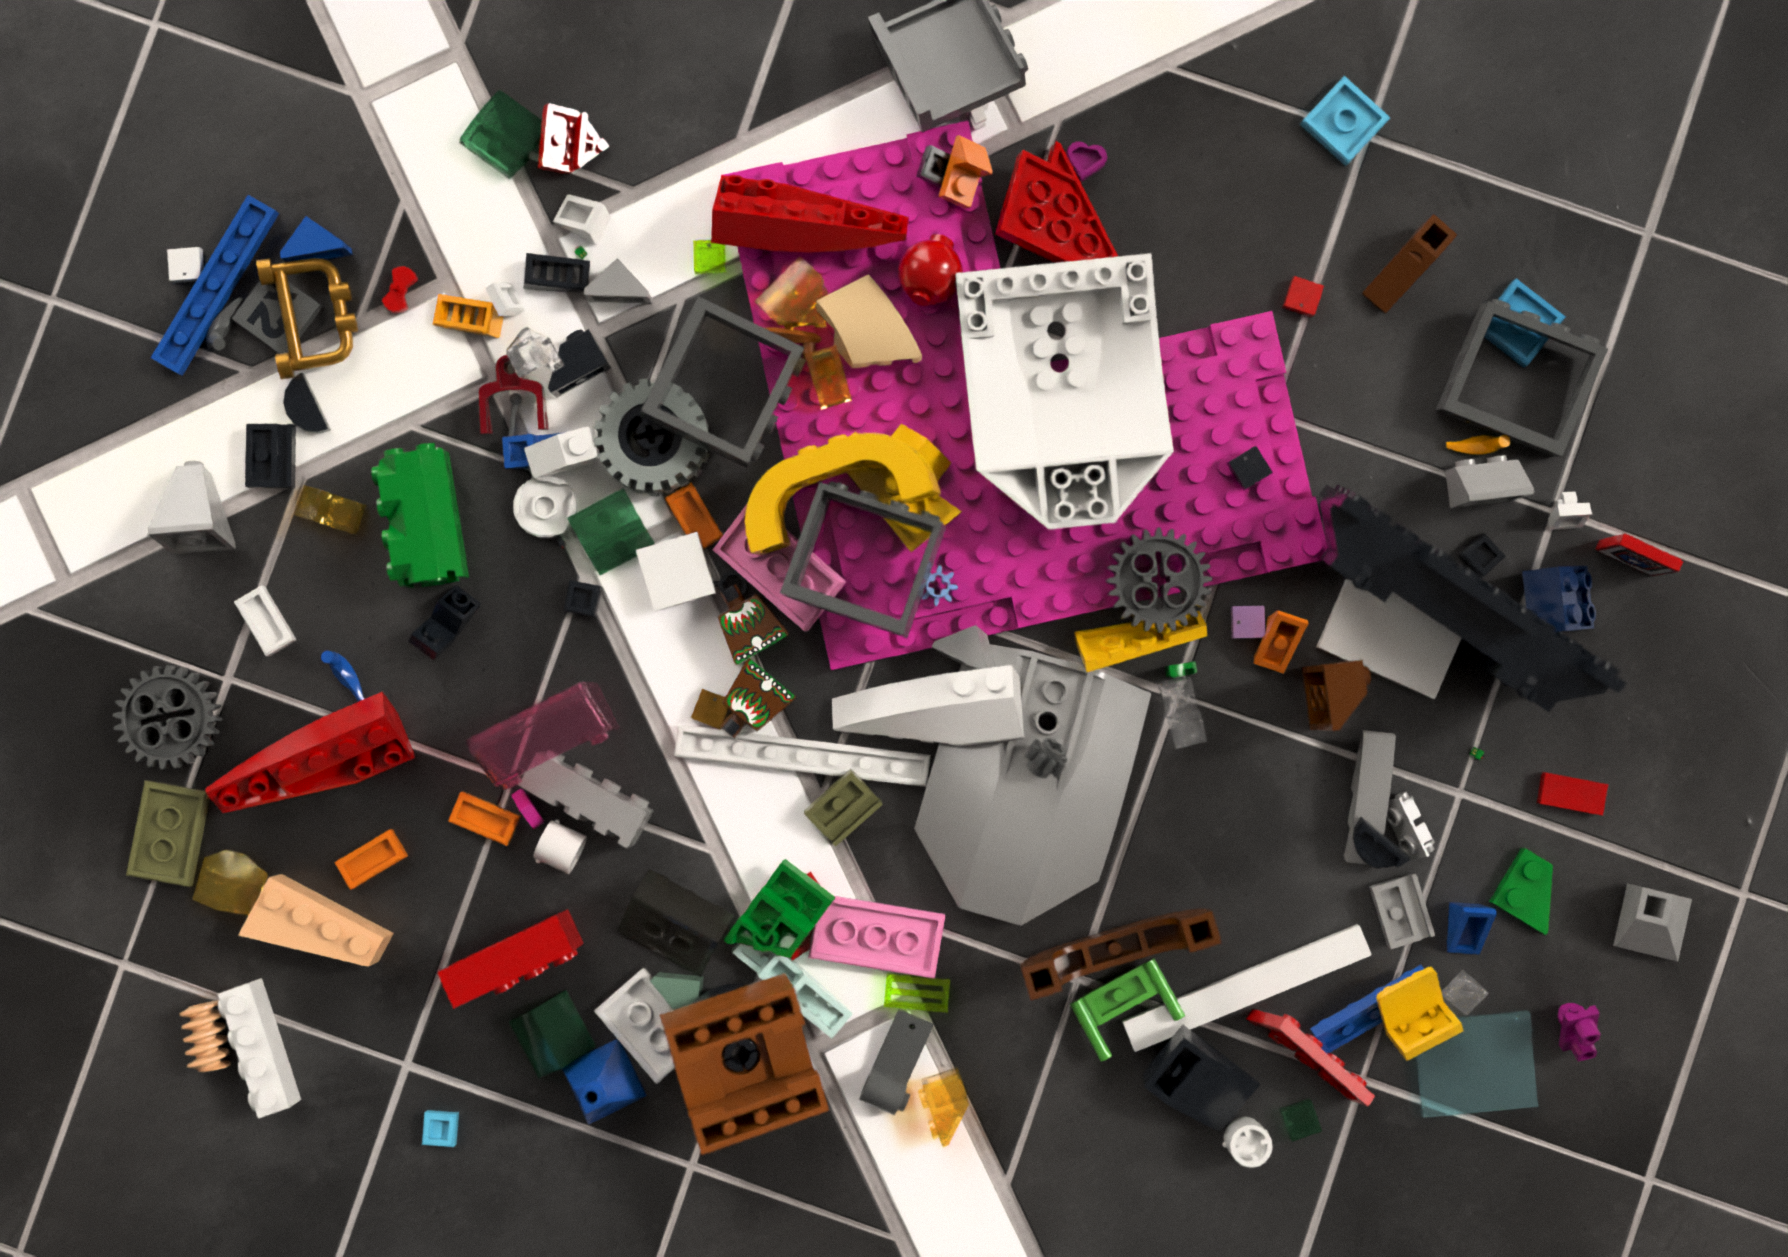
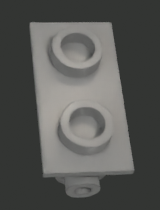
[1386,791,1435,860]

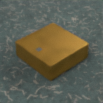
[691,688,729,730]

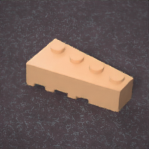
[239,874,394,967]

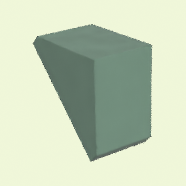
[650,972,704,1010]

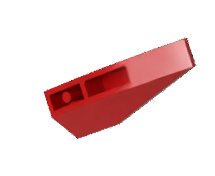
[711,175,909,252]
[205,691,415,813]

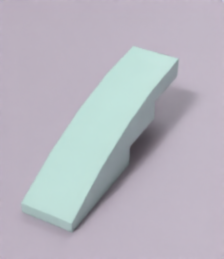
[732,943,853,1039]

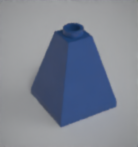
[561,1039,647,1125]

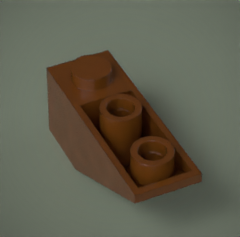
[1361,214,1457,314]

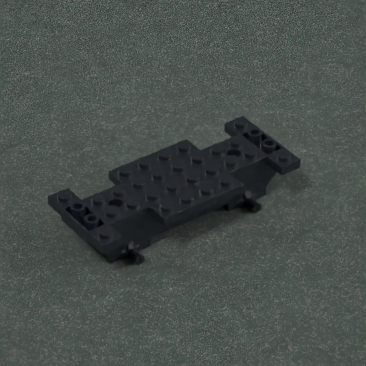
[1319,484,1627,712]

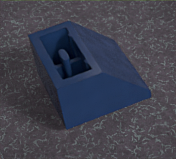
[1522,566,1596,632]

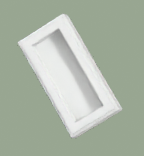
[234,585,296,657]

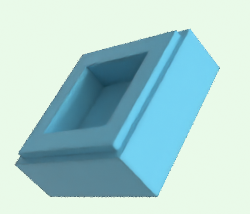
[422,1110,459,1147]

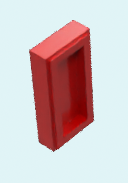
[1537,772,1609,816]

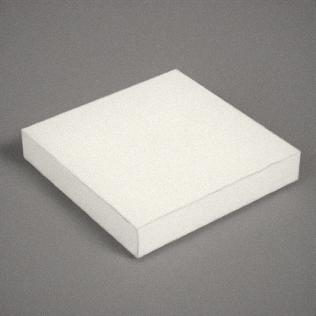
[636,532,716,612]

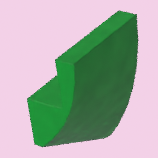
[723,859,836,958]

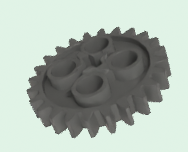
[1105,527,1212,633]
[113,665,222,769]

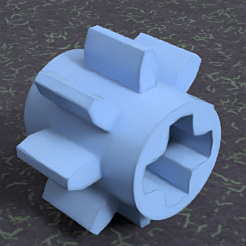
[922,565,958,607]

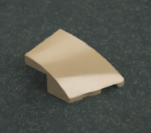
[816,274,922,368]

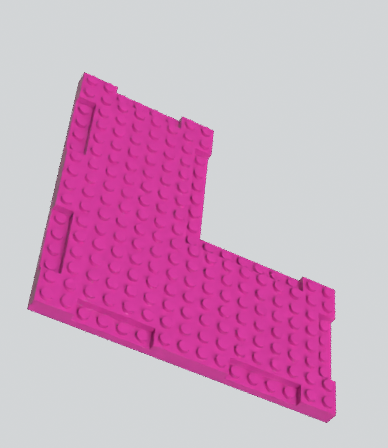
[723,121,1328,670]

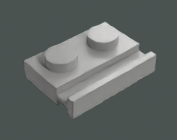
[1369,873,1435,949]

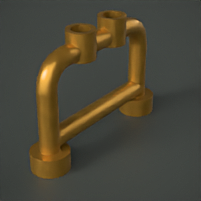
[256,258,358,380]

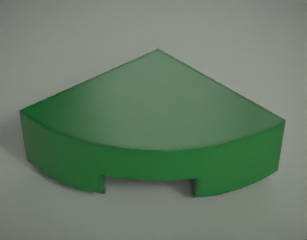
[1164,661,1198,678]

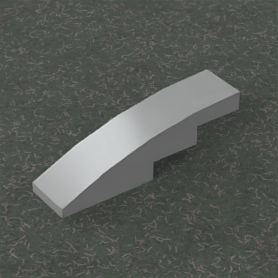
[1344,730,1396,865]

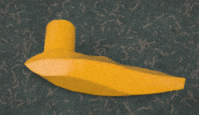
[1446,435,1510,455]

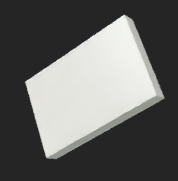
[594,967,675,1084]

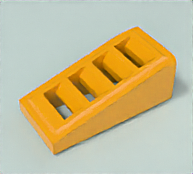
[432,294,504,338]

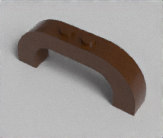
[1020,909,1222,1000]

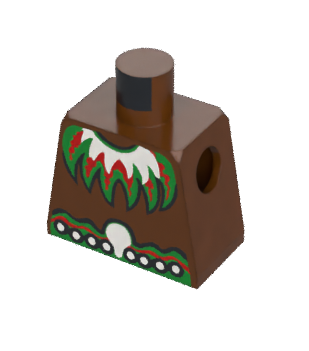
[718,584,789,665]
[720,658,796,739]

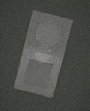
[506,327,564,378]

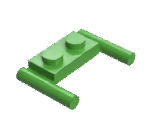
[1070,958,1185,1062]

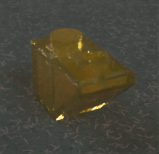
[918,1067,969,1148]

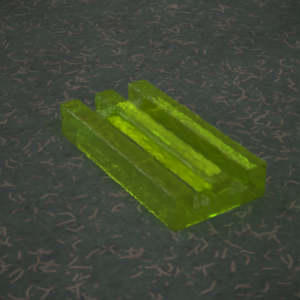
[884,973,950,1013]

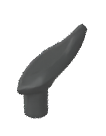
[206,297,245,350]

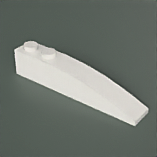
[832,665,1024,746]

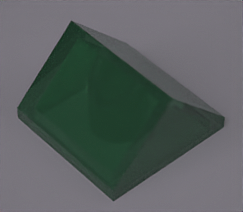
[508,990,596,1078]

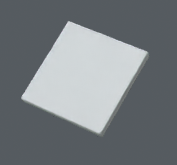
[1316,579,1461,699]

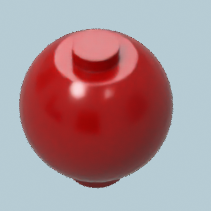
[898,234,963,306]

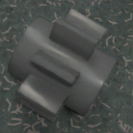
[1025,738,1067,779]

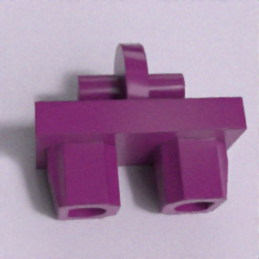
[1557,1003,1600,1062]

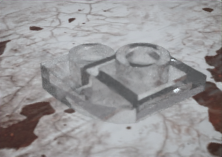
[1158,675,1207,749]

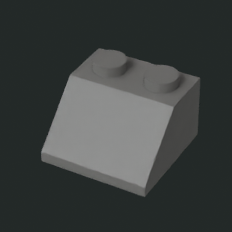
[1445,455,1534,508]

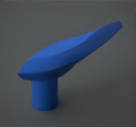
[321,651,364,702]

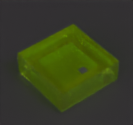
[693,240,726,274]

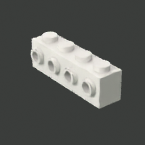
[218,978,301,1118]

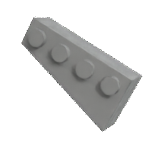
[518,748,654,849]

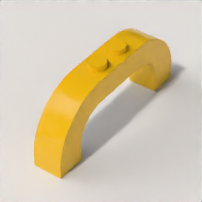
[745,433,941,555]

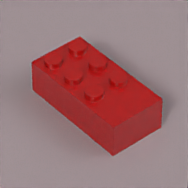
[437,909,584,1009]

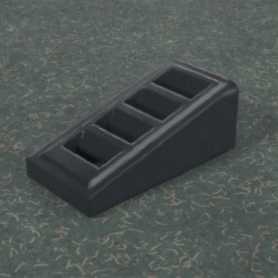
[523,253,590,293]

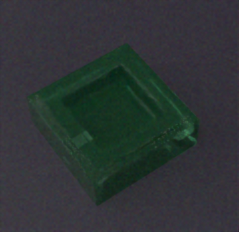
[1279,1098,1322,1142]

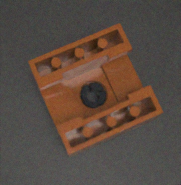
[659,973,829,1155]

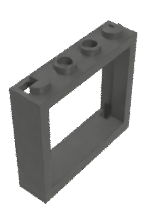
[641,296,806,468]
[1435,299,1609,457]
[780,481,946,638]

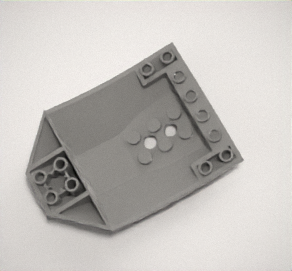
[914,644,1151,926]

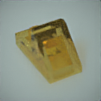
[294,485,366,535]

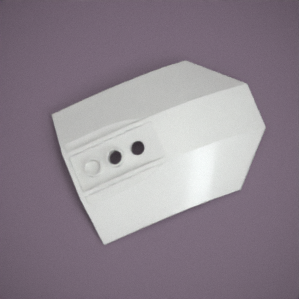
[956,253,1174,529]

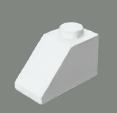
[524,426,598,479]

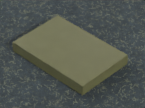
[126,780,210,887]

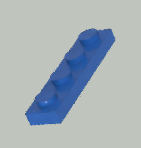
[1310,965,1424,1054]

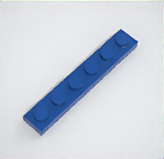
[151,195,279,376]

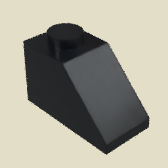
[548,329,611,398]

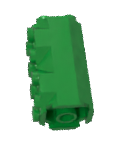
[371,443,469,589]

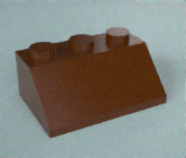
[1301,660,1370,731]

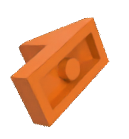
[938,135,992,209]
[1254,610,1308,674]

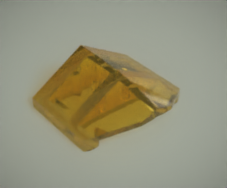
[193,849,268,915]

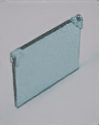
[1416,1010,1538,1118]

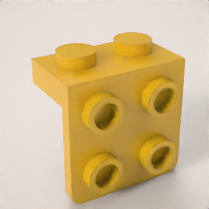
[1376,967,1463,1061]

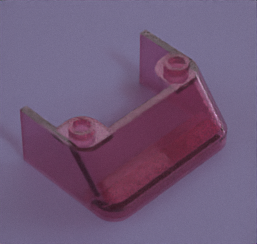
[465,682,619,790]

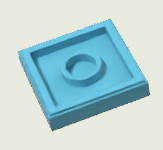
[1300,76,1390,166]

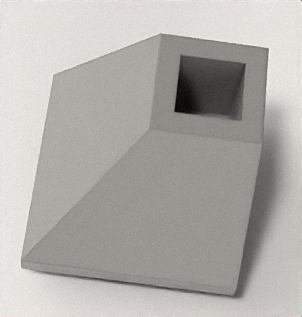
[1613,883,1692,962]

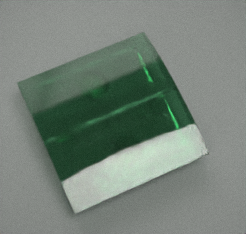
[459,89,542,180]
[567,488,655,576]

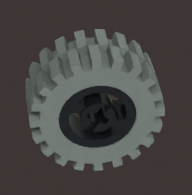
[594,378,710,496]

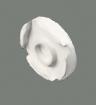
[513,475,578,538]

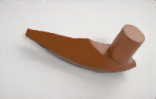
[765,327,822,360]

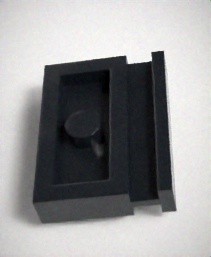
[245,423,296,488]

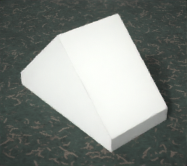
[553,194,611,245]

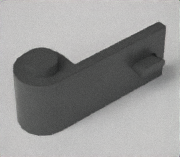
[859,1008,934,1116]

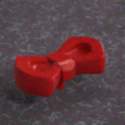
[382,266,418,313]

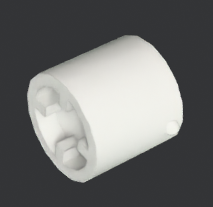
[533,820,587,874]
[1222,1116,1272,1167]

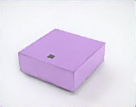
[1231,606,1265,639]

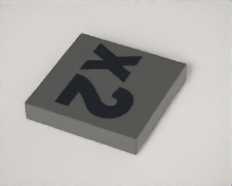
[231,281,323,354]

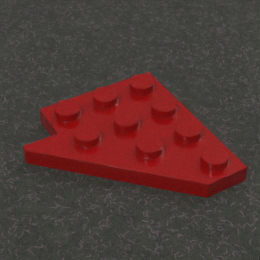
[995,141,1118,263]

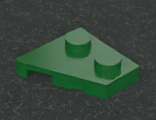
[1489,847,1553,935]

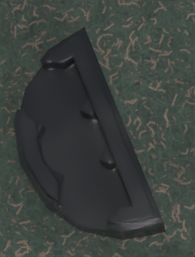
[283,372,332,434]
[1352,816,1410,869]

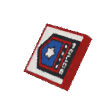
[1595,533,1684,576]

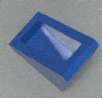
[280,216,353,262]
[1447,902,1497,955]

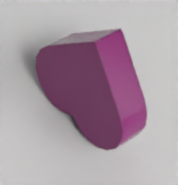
[1066,142,1107,182]

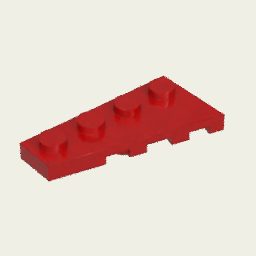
[1246,1009,1375,1106]

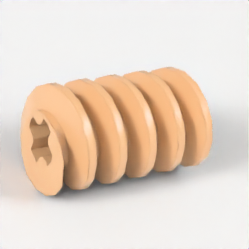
[179,1000,231,1072]

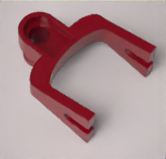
[478,355,549,434]

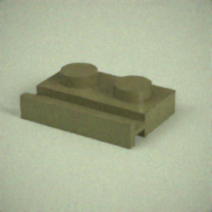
[804,769,883,847]

